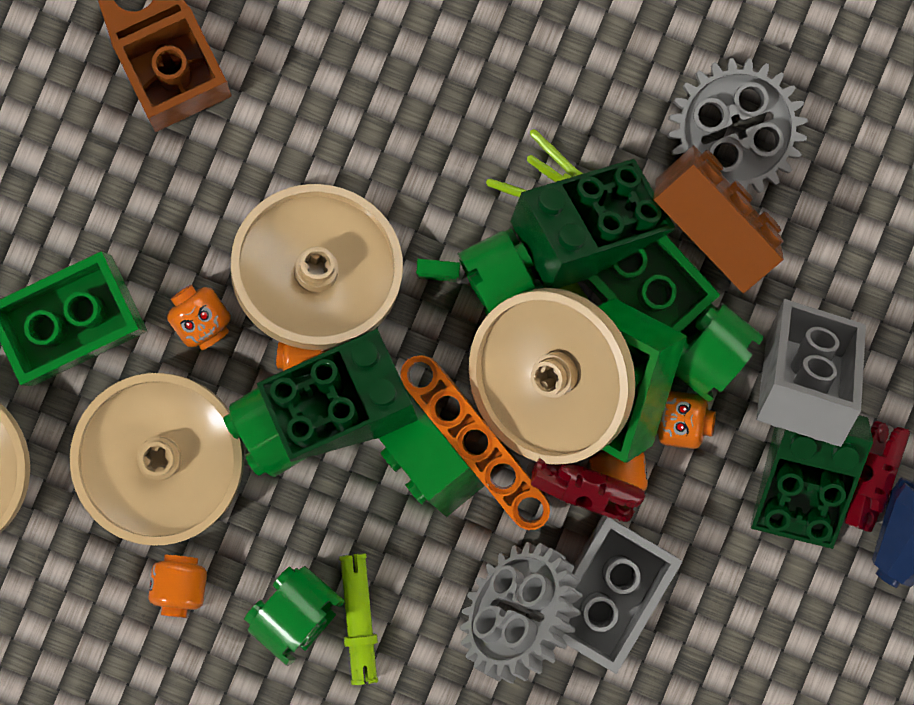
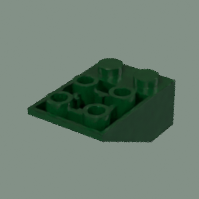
[510,159,675,289]
[256,329,418,462]
[751,415,873,549]

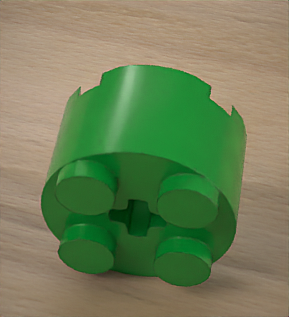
[457,228,544,315]
[675,303,764,402]
[223,387,308,477]
[244,566,345,666]

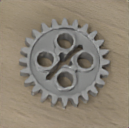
[668,58,808,193]
[460,542,582,683]

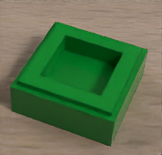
[416,259,460,282]

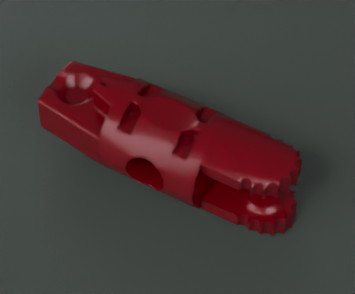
[845,421,910,532]
[531,457,646,522]

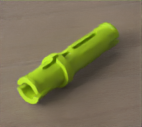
[339,553,379,685]

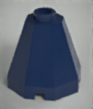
[872,477,914,588]

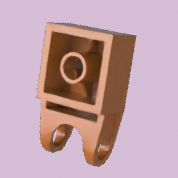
[98,0,232,132]

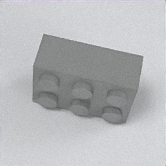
[756,299,866,447]
[540,515,683,674]

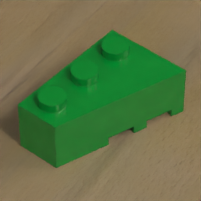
[598,298,687,463]
[379,390,485,517]

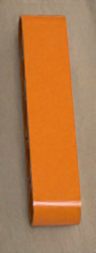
[400,355,550,530]

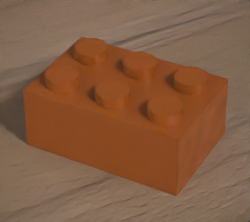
[654,145,784,294]

